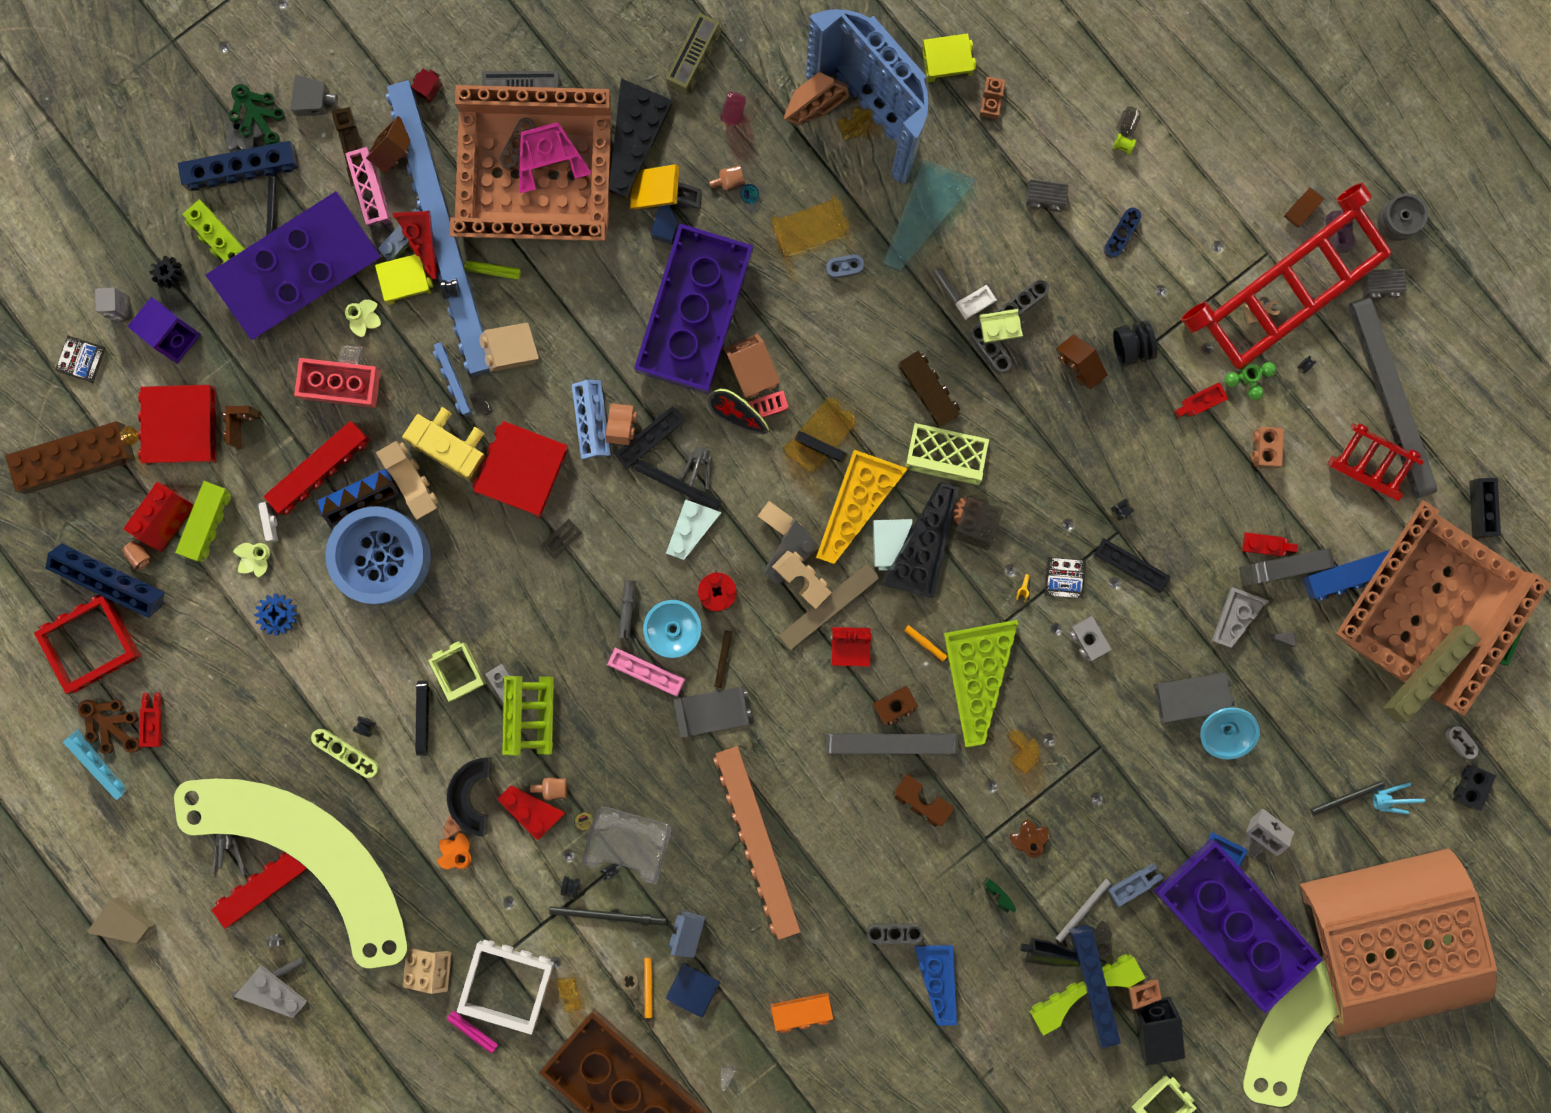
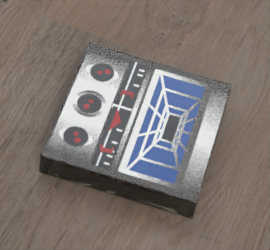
[55,335,106,383]
[1044,557,1086,599]

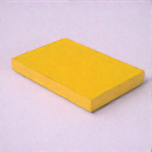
[630,164,680,210]

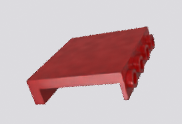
[138,385,216,465]
[472,421,568,519]

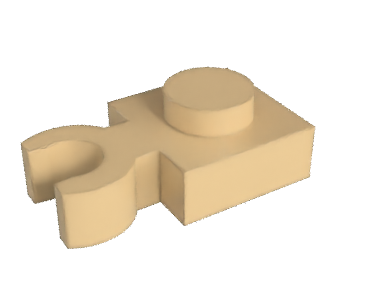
[1243,301,1280,325]

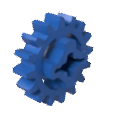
[254,593,299,635]

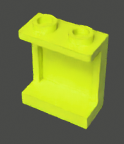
[922,33,976,83]
[375,254,434,305]

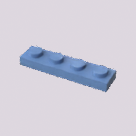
[433,342,473,417]

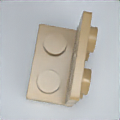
[403,948,452,994]

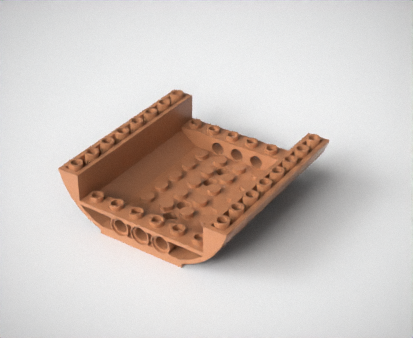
[450,85,612,241]
[1335,500,1551,716]
[1299,848,1497,1038]

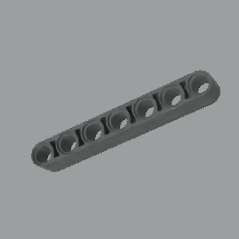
[825,734,959,754]

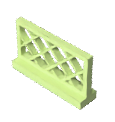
[905,423,989,485]

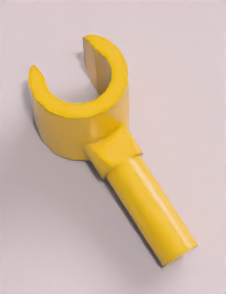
[1016,574,1030,602]

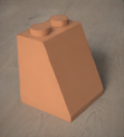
[723,334,780,398]

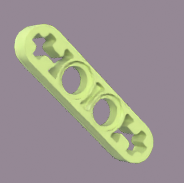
[311,729,379,778]

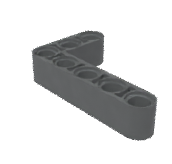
[969,280,1049,375]
[1239,548,1335,586]

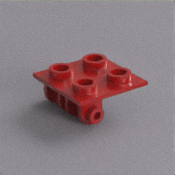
[831,627,871,667]

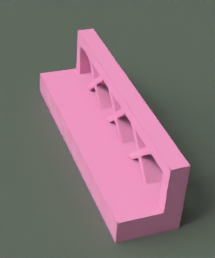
[345,147,392,226]

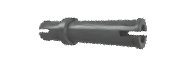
[618,580,636,638]

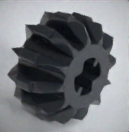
[149,256,184,289]

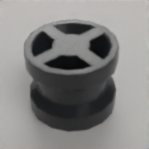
[441,278,460,299]
[1110,498,1135,521]
[353,716,377,737]
[560,876,580,898]

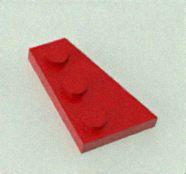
[497,785,566,841]

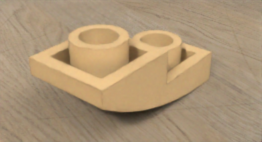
[758,501,801,535]

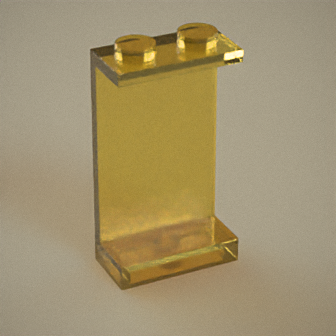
[771,195,850,257]
[782,396,857,475]

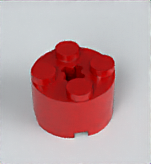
[698,572,737,612]

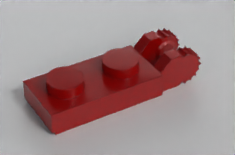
[139,693,162,747]

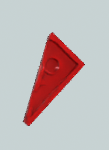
[392,211,438,279]

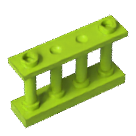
[502,676,554,755]

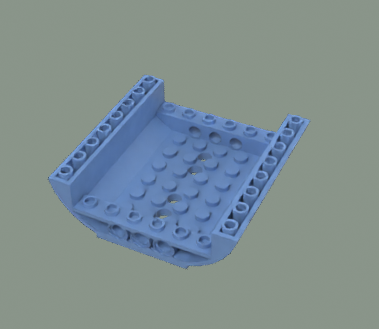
[806,9,928,185]

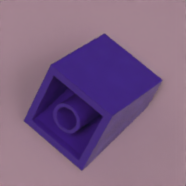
[127,297,201,364]

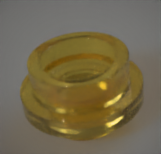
[120,426,139,445]

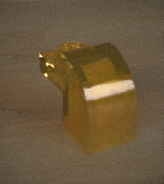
[1006,729,1040,774]

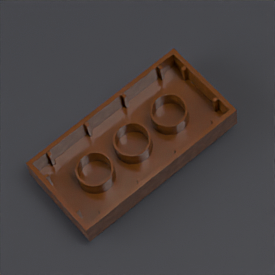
[539,1008,711,1113]

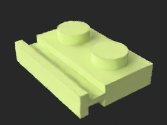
[979,309,1023,343]

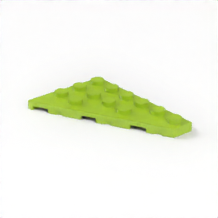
[943,620,1018,747]

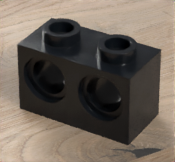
[1453,765,1496,811]

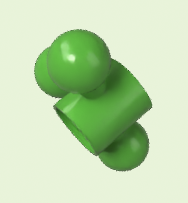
[1224,362,1277,400]

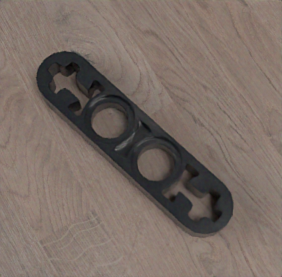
[415,680,429,756]

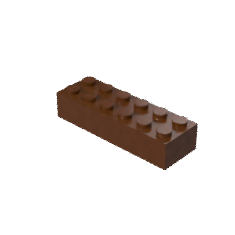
[5,421,135,494]

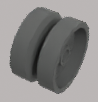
[1377,193,1428,241]

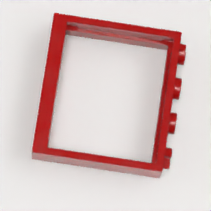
[34,595,142,694]

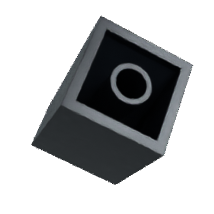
[1133,997,1185,1065]

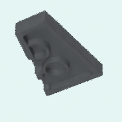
[764,519,820,586]

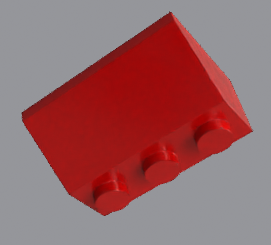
[123,482,194,552]

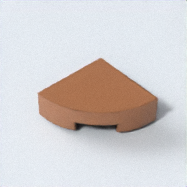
[444,815,463,839]

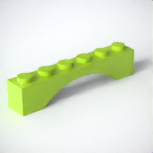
[1029,954,1145,1036]

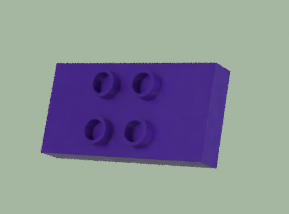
[206,191,382,340]
[634,224,753,395]
[1153,839,1323,1013]

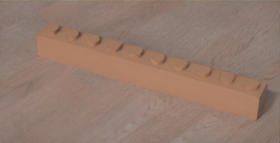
[713,745,800,940]

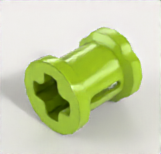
[1112,133,1136,156]

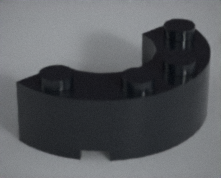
[447,757,492,837]

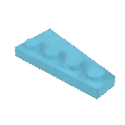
[63,729,126,800]

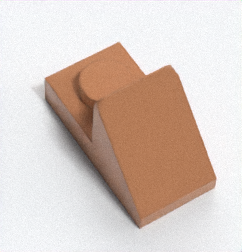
[1128,979,1162,1009]

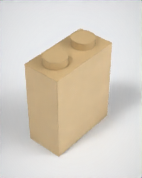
[479,323,539,372]

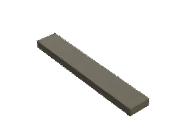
[778,563,879,650]

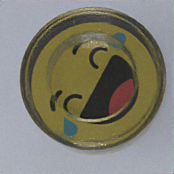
[574,811,594,831]

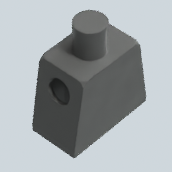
[290,75,338,116]

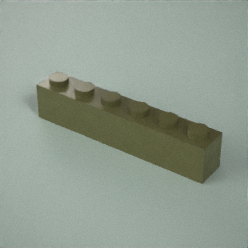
[1382,625,1481,723]

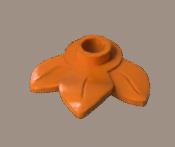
[437,832,472,869]

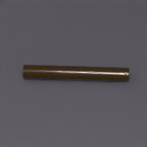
[714,630,732,688]

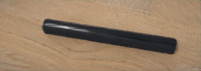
[634,460,721,510]

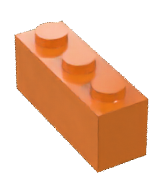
[771,993,833,1033]

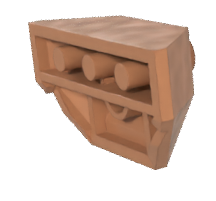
[784,72,849,125]

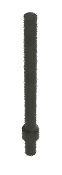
[549,906,666,926]

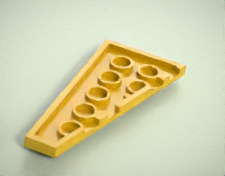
[816,450,908,564]

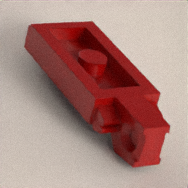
[1174,382,1228,418]
[1242,532,1298,557]

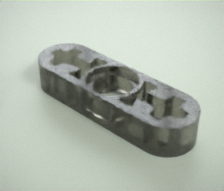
[499,118,535,170]

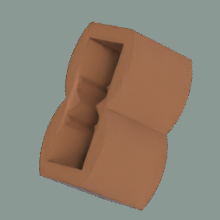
[606,404,637,445]

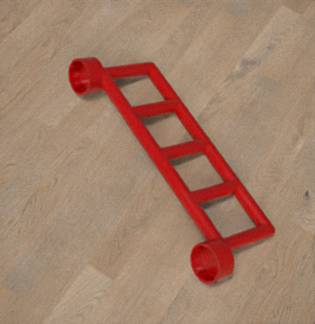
[1181,182,1391,369]

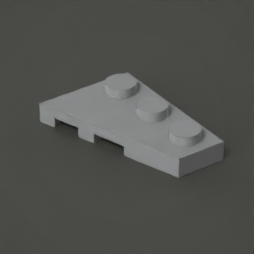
[1212,587,1268,648]
[234,965,307,1018]

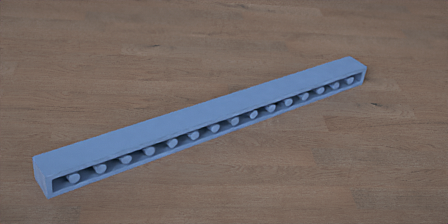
[386,80,490,377]

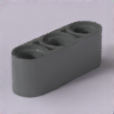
[866,923,924,944]

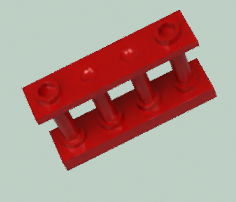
[1328,423,1424,501]

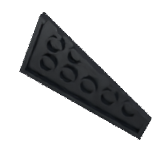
[609,78,673,199]
[881,482,959,598]

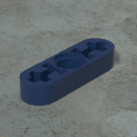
[1104,207,1141,258]

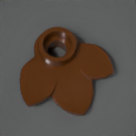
[1010,820,1049,858]

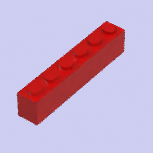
[263,421,370,515]
[211,851,308,929]

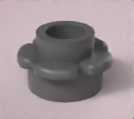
[264,934,284,947]

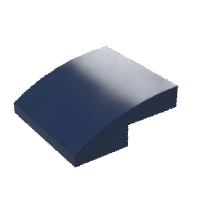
[666,963,720,1017]

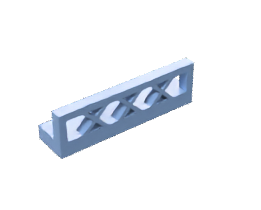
[572,380,611,459]

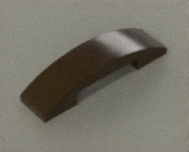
[331,107,368,186]

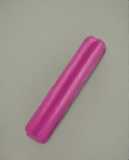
[447,1011,498,1053]

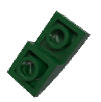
[983,877,1016,913]

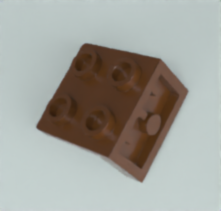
[223,405,260,449]

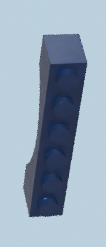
[1069,924,1121,1049]

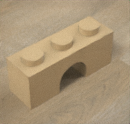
[772,551,832,609]

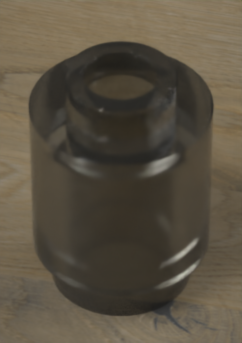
[1116,107,1141,137]

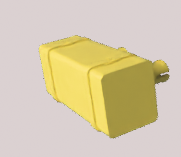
[402,407,487,483]

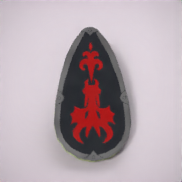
[708,389,769,435]

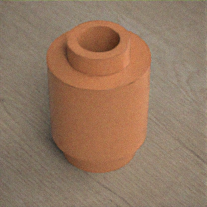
[122,541,151,570]

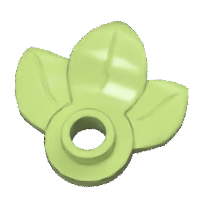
[345,300,381,337]
[233,543,270,577]

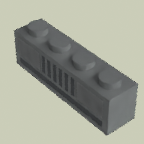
[482,71,560,88]

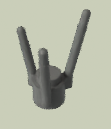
[680,447,712,491]
[212,834,246,876]

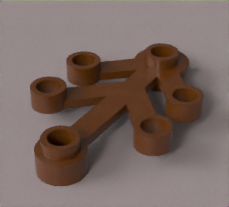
[78,700,141,754]

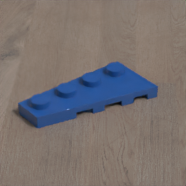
[914,945,957,1025]

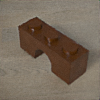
[893,773,955,827]

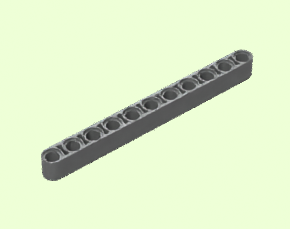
[1349,297,1437,498]

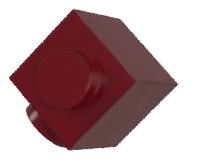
[411,68,442,103]

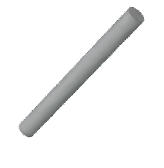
[1056,879,1111,943]

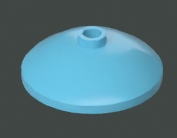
[643,600,701,658]
[1200,708,1260,759]

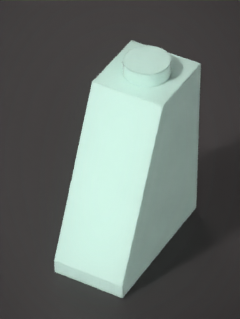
[873,519,912,571]

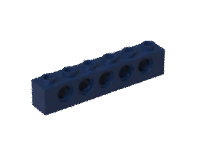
[177,141,299,191]
[45,543,165,618]

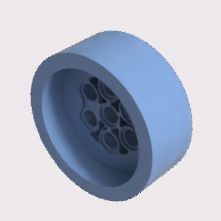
[326,507,431,605]

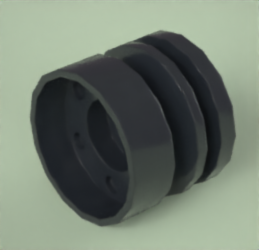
[1113,320,1157,367]

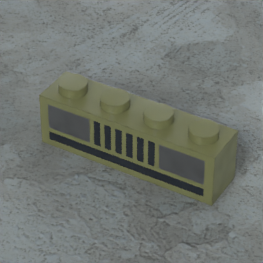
[666,12,721,94]

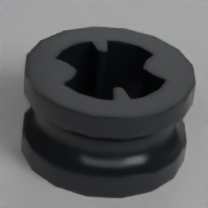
[1297,355,1316,374]
[600,863,620,880]

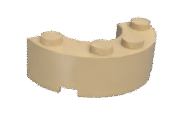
[376,441,438,520]

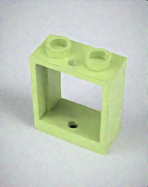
[428,641,486,702]
[1132,1075,1197,1113]

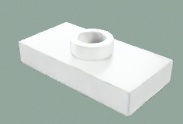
[955,285,997,320]
[258,502,278,542]

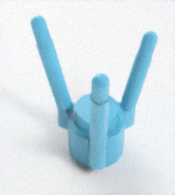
[1373,782,1425,814]

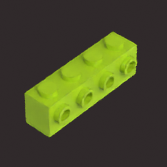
[182,199,245,264]
[175,481,231,562]

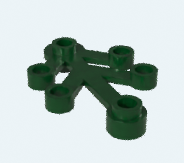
[228,84,284,145]

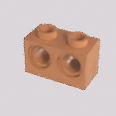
[1251,427,1284,469]

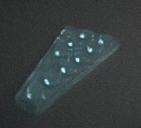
[883,160,976,272]

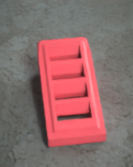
[748,391,789,418]

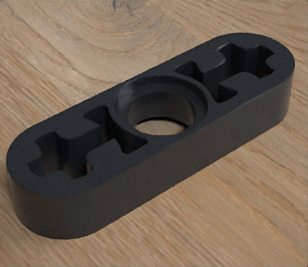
[794,431,848,464]

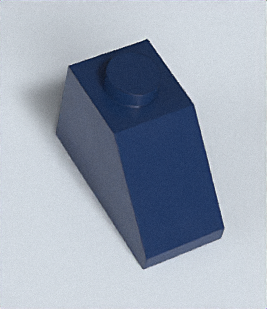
[650,205,679,245]

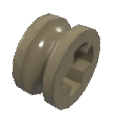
[621,972,638,990]

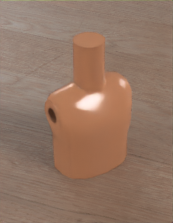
[709,165,745,191]
[530,777,567,800]

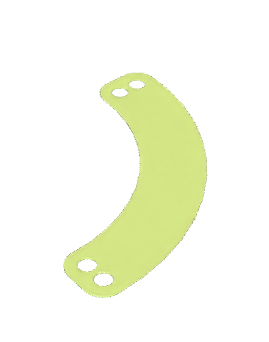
[174,778,407,968]
[1243,934,1452,1107]

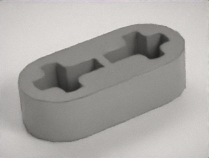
[1445,726,1478,759]

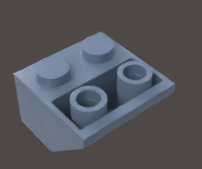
[668,911,705,958]

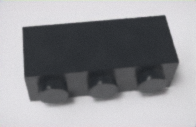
[1469,478,1501,538]

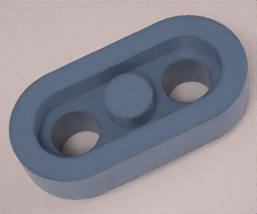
[826,254,864,278]

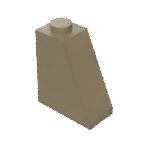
[87,897,155,943]

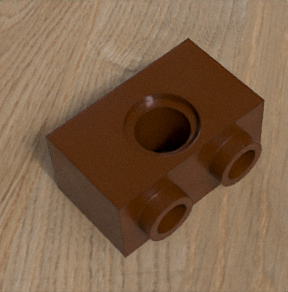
[872,686,918,726]

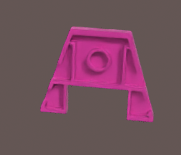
[519,122,591,193]

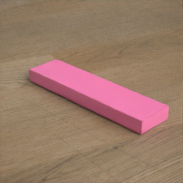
[607,648,685,697]

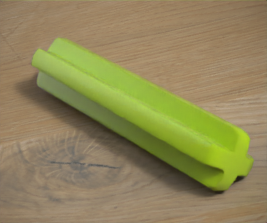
[464,260,521,279]

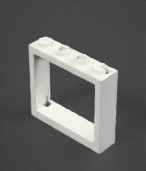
[457,940,554,1035]

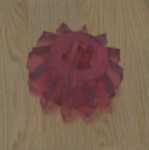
[720,91,746,126]

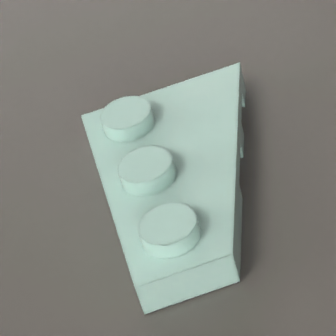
[666,500,721,560]

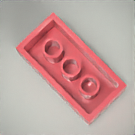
[294,358,381,408]

